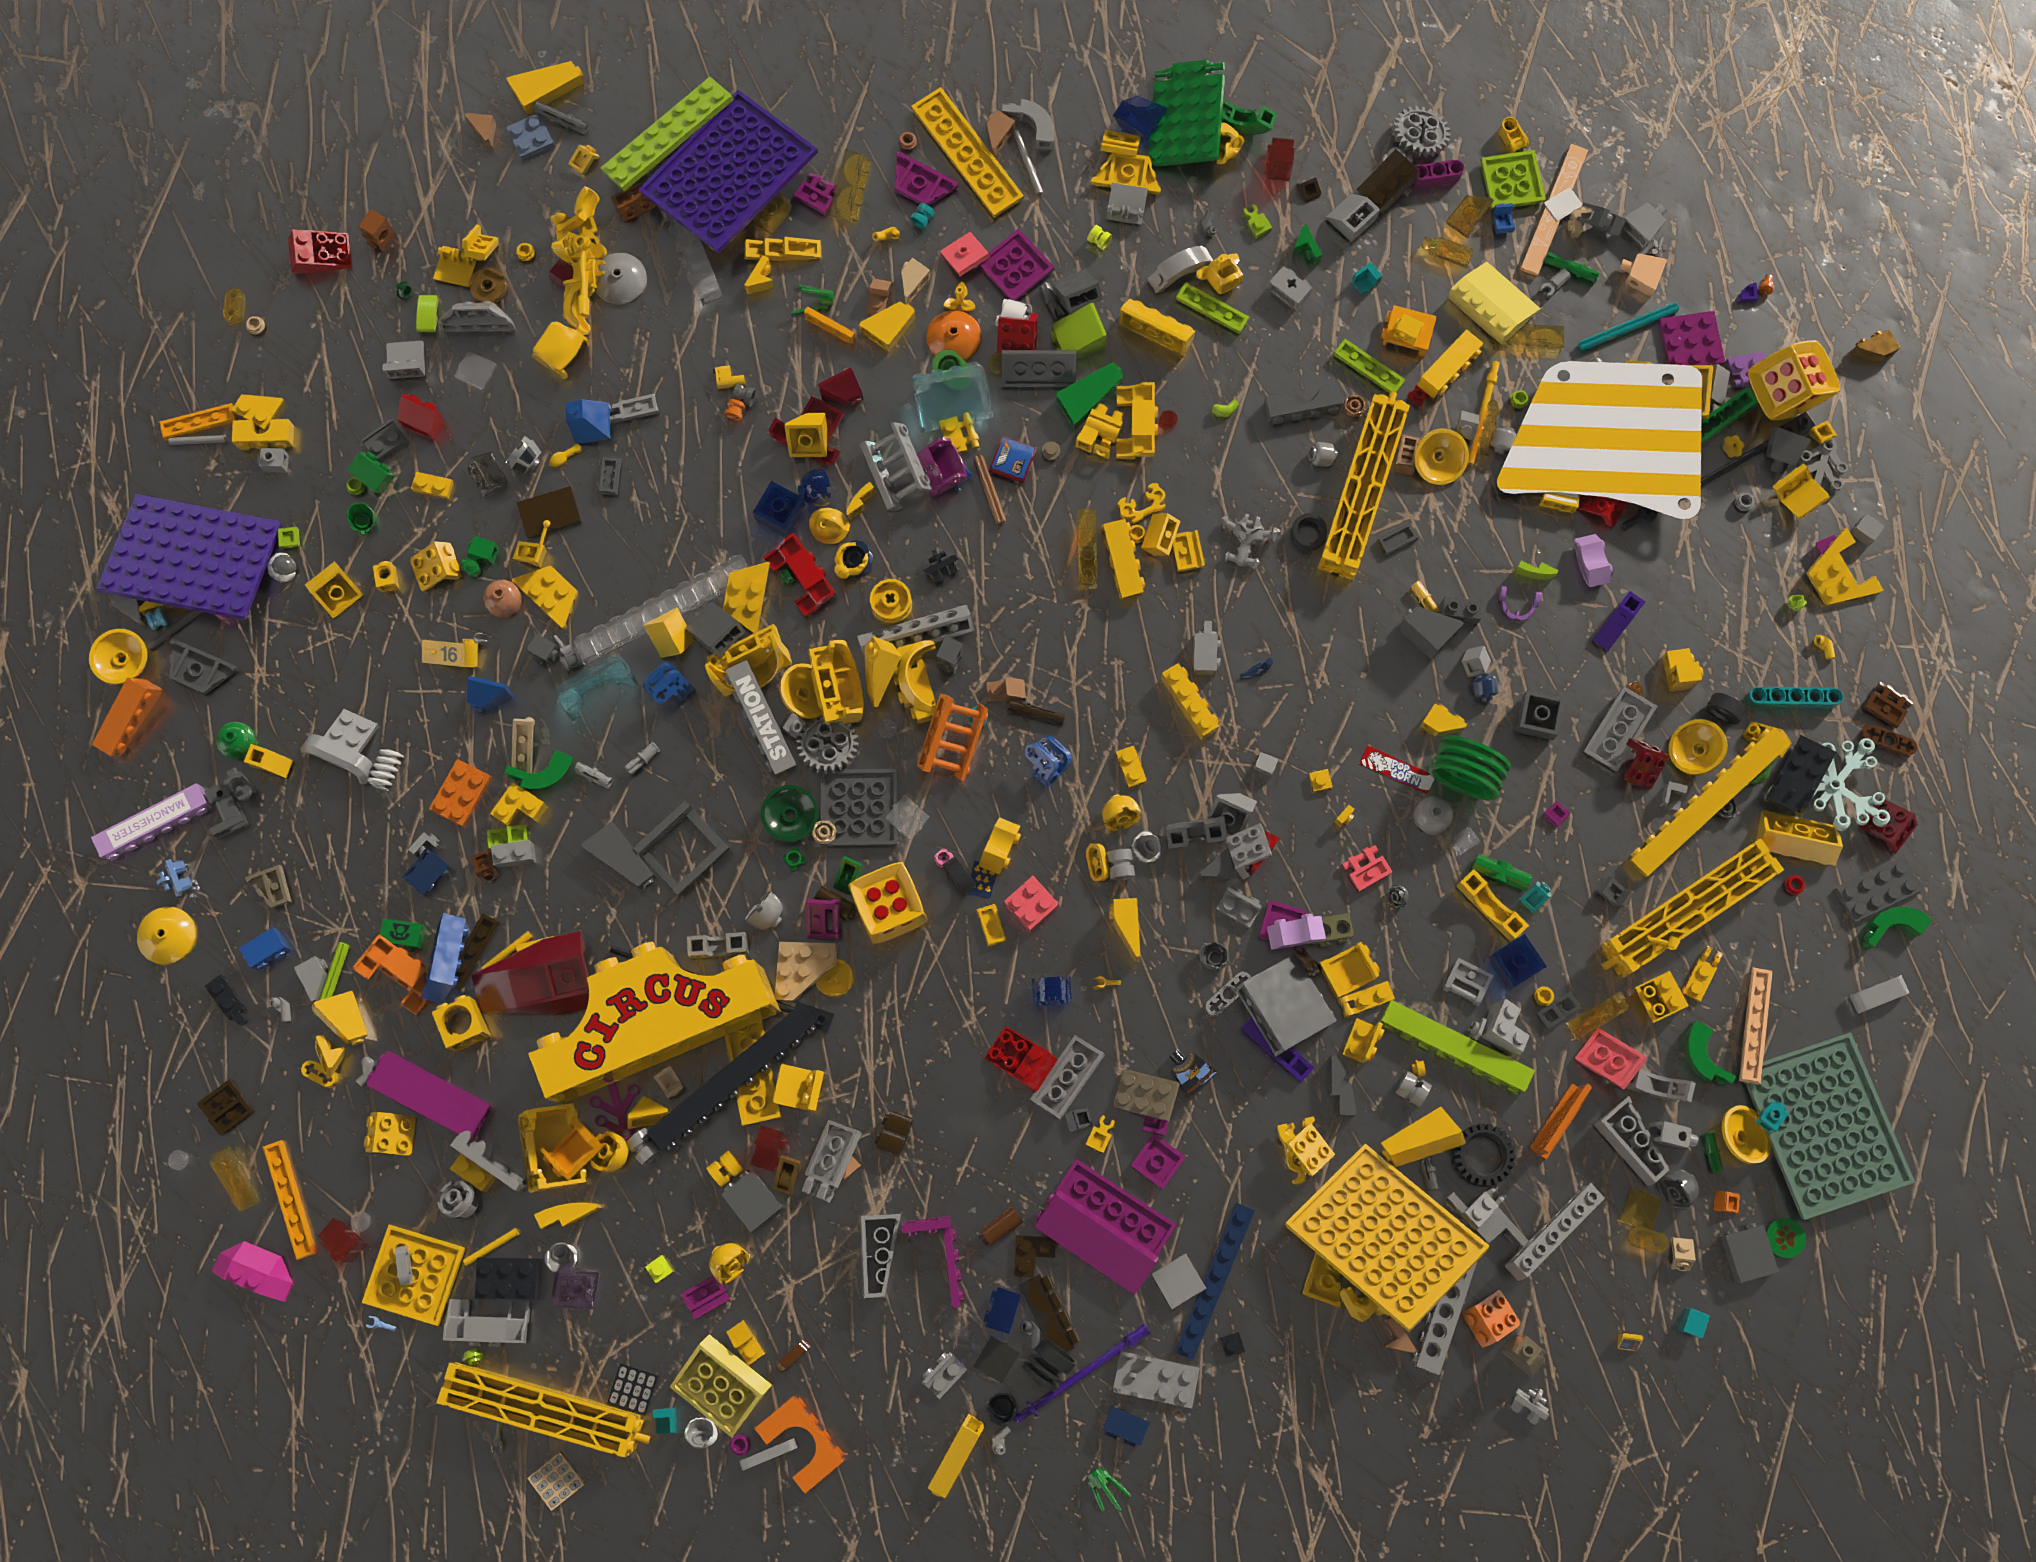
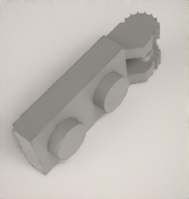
[610,394,659,424]
[1462,1185,1506,1230]

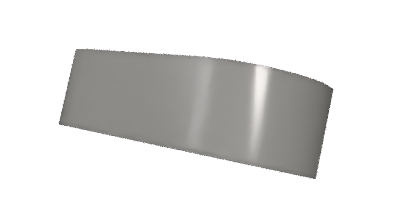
[395,1246,413,1286]

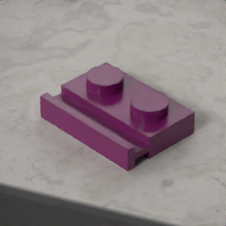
[681,1276,731,1320]

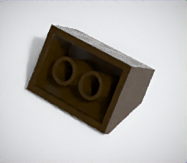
[1356,149,1421,214]

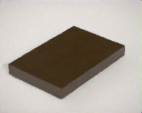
[517,486,582,538]

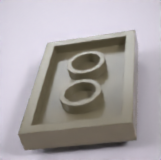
[1113,1069,1180,1122]

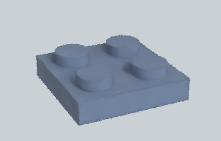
[506,113,555,160]

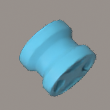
[145,607,168,630]

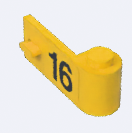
[422,639,478,667]

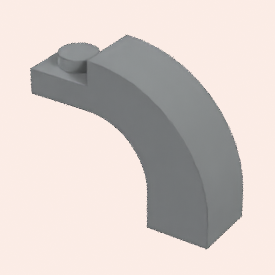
[1002,99,1054,150]
[1147,246,1213,294]
[1626,1068,1696,1102]

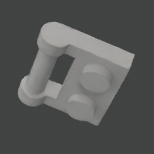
[1442,958,1494,1007]

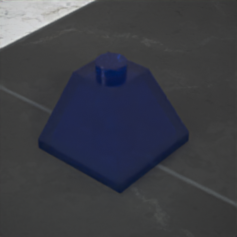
[1113,95,1167,139]

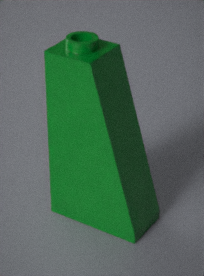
[1056,362,1124,430]

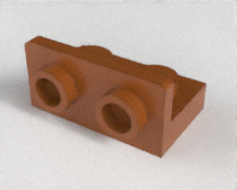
[611,181,656,222]

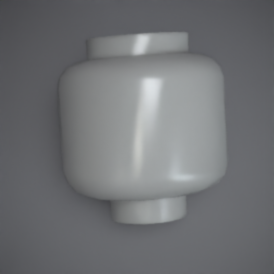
[1490,426,1517,455]
[1308,442,1338,467]

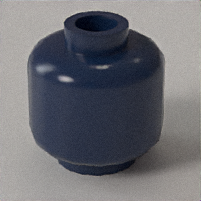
[1472,673,1499,702]

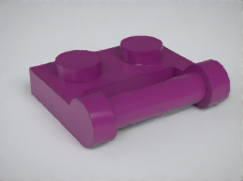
[806,899,842,939]

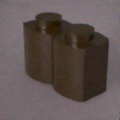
[875,1110,913,1157]

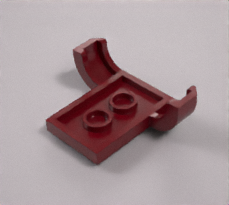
[769,396,845,466]

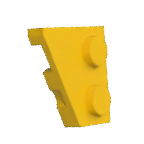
[232,394,284,431]

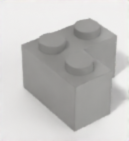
[1481,998,1530,1057]

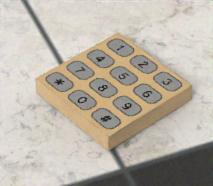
[527,1452,585,1511]

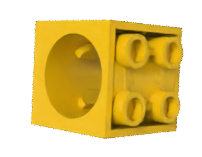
[432,995,491,1052]

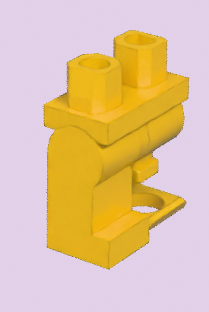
[1075,404,1123,459]

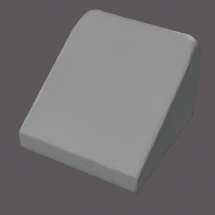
[1253,752,1278,777]

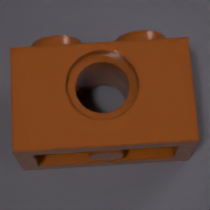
[359,209,395,251]

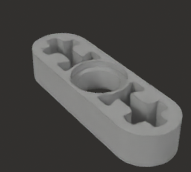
[1205,972,1251,1017]
[739,1438,798,1471]

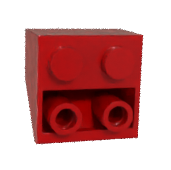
[397,394,445,441]

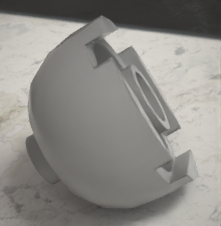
[1414,796,1453,835]
[745,891,783,929]

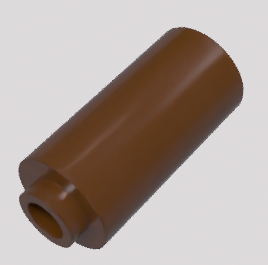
[979,1206,1023,1247]

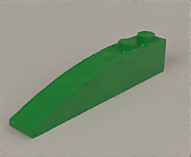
[1701,387,1758,445]

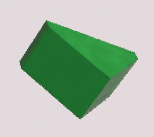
[833,856,863,895]

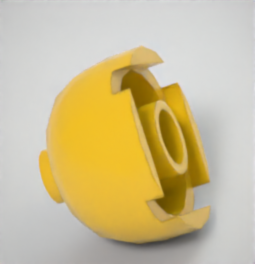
[1102,795,1142,831]
[590,1131,628,1172]
[709,1243,750,1284]

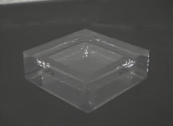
[1452,826,1480,853]

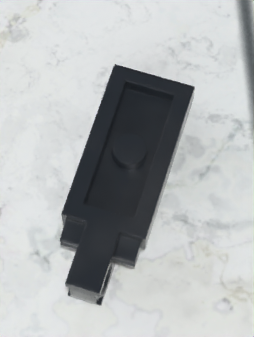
[204,974,248,1026]

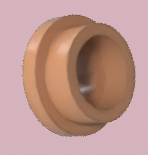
[899,132,917,150]

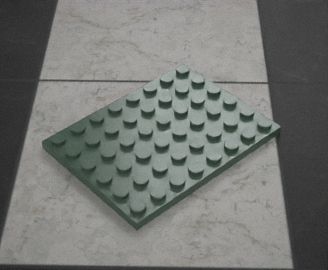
[1745,1032,1915,1221]

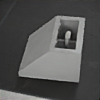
[1326,193,1380,242]

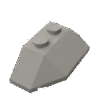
[438,301,515,332]

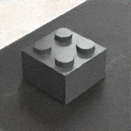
[1515,690,1565,740]

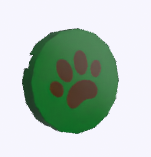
[1766,1218,1806,1258]

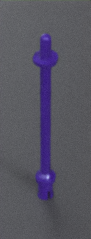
[1014,1323,1151,1423]

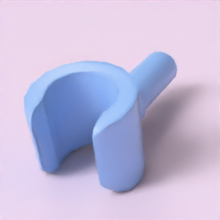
[366,1316,396,1331]

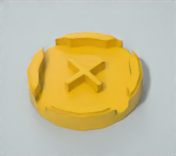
[815,958,854,997]

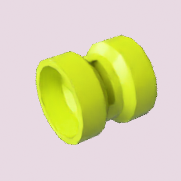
[1087,225,1112,250]

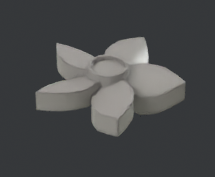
[1650,237,1668,258]

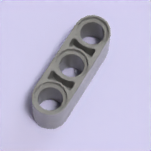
[1849,975,1910,1014]

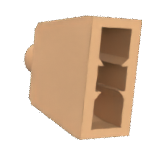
[1619,254,1667,297]

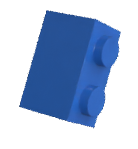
[239,927,290,970]

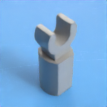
[1539,268,1571,298]

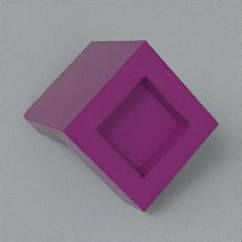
[1141,1116,1169,1136]

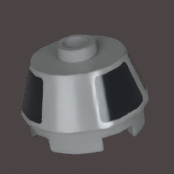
[505,436,542,474]
[437,1180,479,1219]

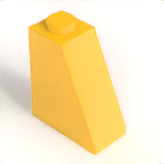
[859,301,916,352]
[312,991,368,1045]

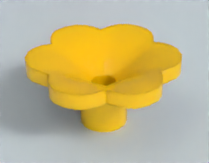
[1722,435,1745,458]

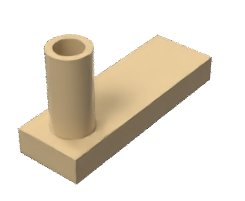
[512,717,535,773]

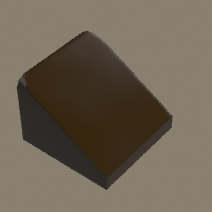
[1296,177,1322,201]

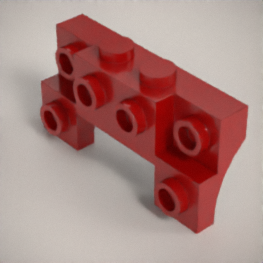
[763,533,836,618]

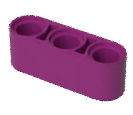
[1412,160,1464,188]

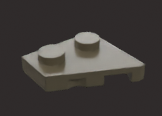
[245,865,291,908]

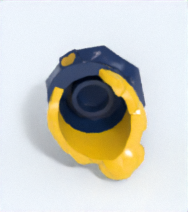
[834,540,874,579]

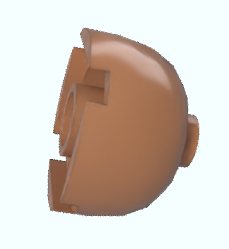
[483,580,522,618]

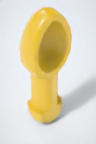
[549,443,582,467]

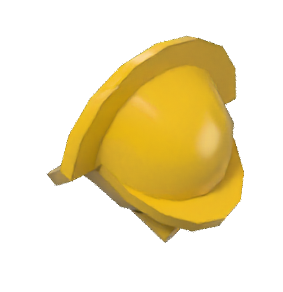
[809,508,850,545]

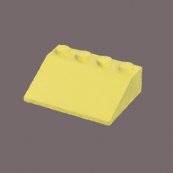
[1448,262,1541,346]
[670,1335,772,1438]

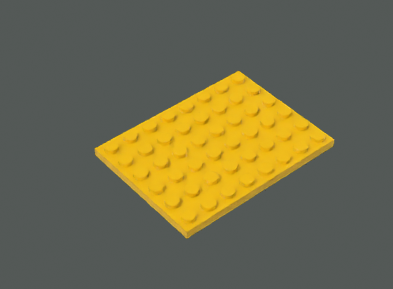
[1285,1144,1490,1332]

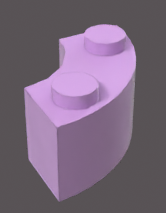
[1574,534,1613,587]
[1267,914,1326,950]

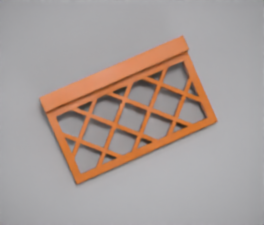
[1528,1083,1592,1160]

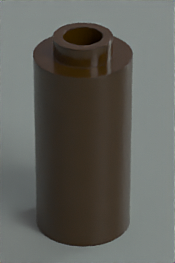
[814,885,857,921]

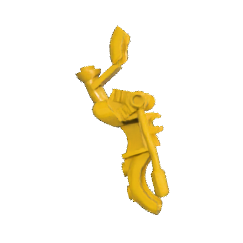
[550,186,607,335]

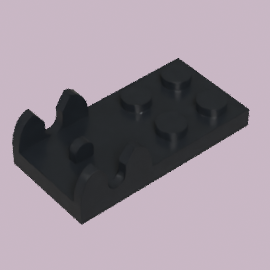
[1766,735,1837,817]

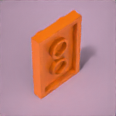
[429,759,492,827]

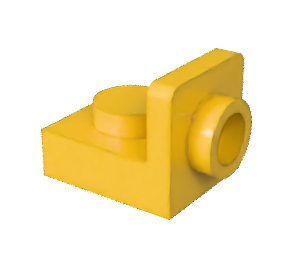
[568,145,600,174]

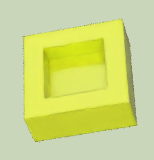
[645,1255,673,1284]

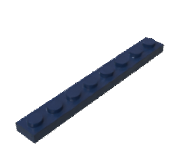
[1174,1203,1255,1360]

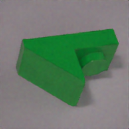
[1293,224,1322,265]

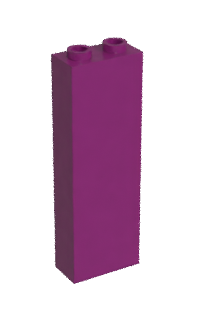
[366,1051,493,1143]
[1035,1190,1159,1295]

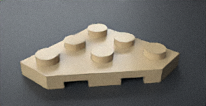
[775,942,837,1001]

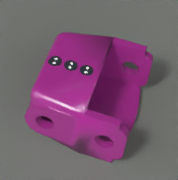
[917,437,967,496]

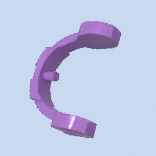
[1499,586,1541,621]

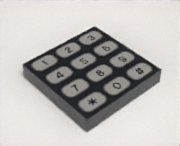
[607,1363,659,1415]

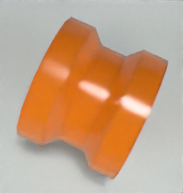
[724,399,746,421]

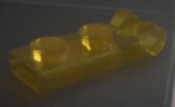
[1478,400,1499,456]

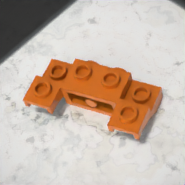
[352,934,428,1016]

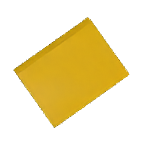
[643,607,694,658]

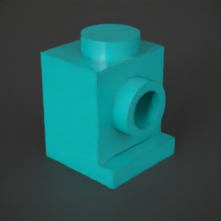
[1754,1101,1789,1134]

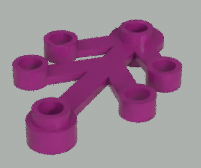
[589,1072,640,1141]

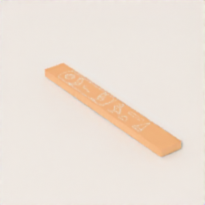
[1520,143,1588,276]

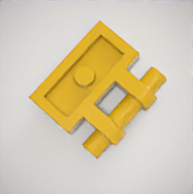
[939,412,980,454]

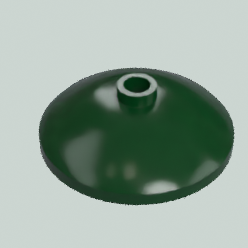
[760,785,819,842]

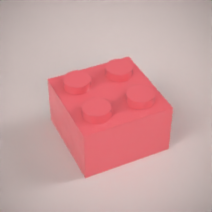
[1004,876,1059,933]

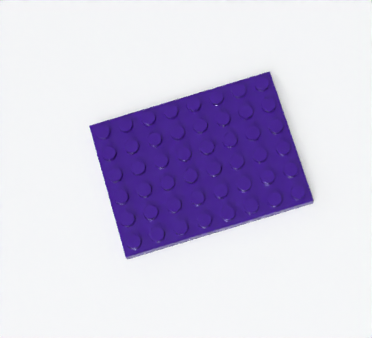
[639,90,818,253]
[97,494,282,620]

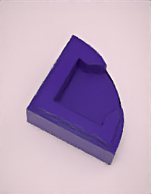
[1738,283,1758,303]

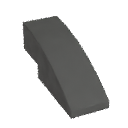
[1329,1055,1356,1117]

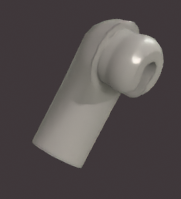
[269,997,291,1023]
[991,1425,1011,1456]

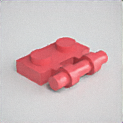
[1342,845,1392,892]

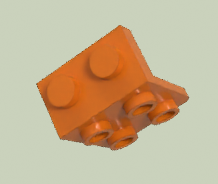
[1461,1290,1520,1348]

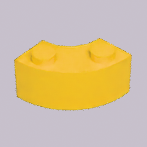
[978,817,1021,875]

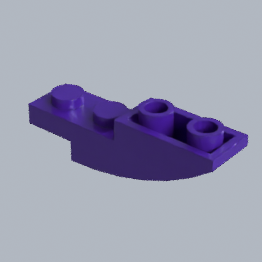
[1241,1016,1314,1082]

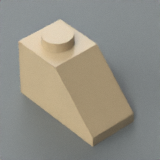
[901,258,931,304]

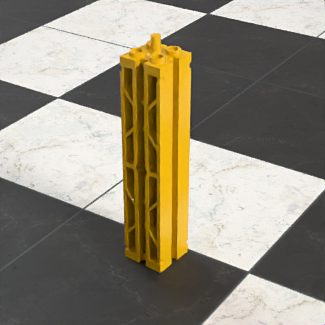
[1317,391,1410,580]
[1601,838,1784,978]
[437,1362,651,1457]

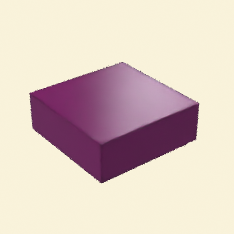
[1542,801,1571,828]

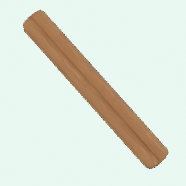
[974,455,1006,525]

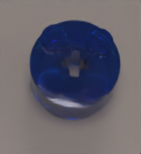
[1031,976,1072,1006]

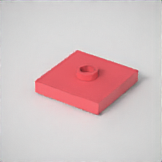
[940,232,990,276]

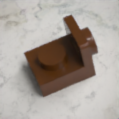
[471,849,500,884]

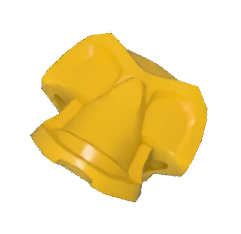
[1216,123,1245,165]

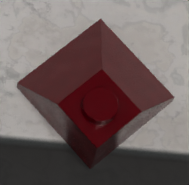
[818,367,864,408]

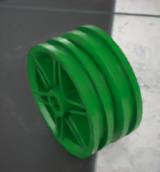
[1428,736,1511,801]

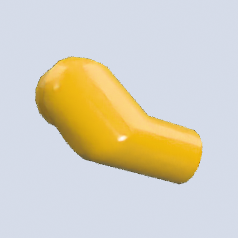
[872,227,900,242]
[1813,635,1835,660]

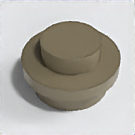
[1042,441,1060,460]

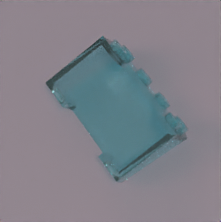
[910,362,994,432]

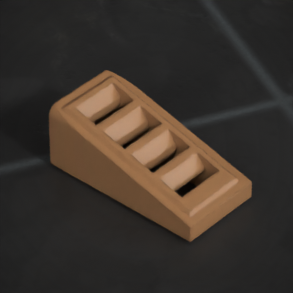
[1394,434,1421,476]

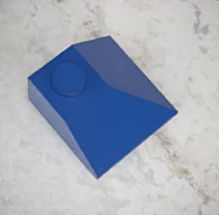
[566,400,611,444]
[467,676,513,712]

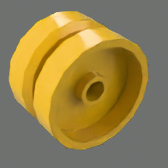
[870,579,912,626]

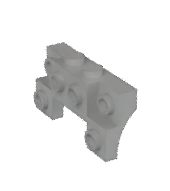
[443,1299,531,1346]

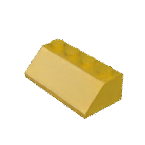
[1119,299,1195,356]
[1757,810,1843,866]

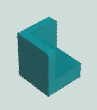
[1351,262,1383,295]
[1678,1308,1710,1338]
[653,1408,677,1434]

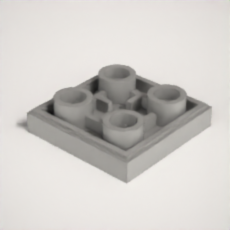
[1152,1253,1207,1310]

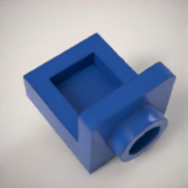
[1491,203,1515,234]

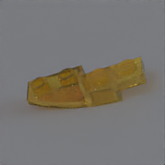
[1077,509,1097,584]

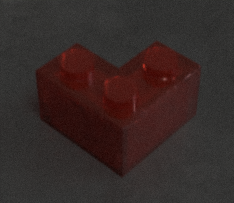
[1265,138,1295,181]
[750,1125,789,1173]
[317,1218,368,1263]

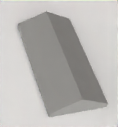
[1030,1035,1105,1119]

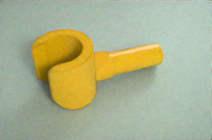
[1650,936,1680,950]
[1092,976,1121,990]

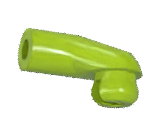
[1212,399,1240,418]

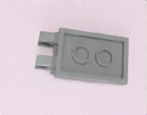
[802,1120,862,1203]

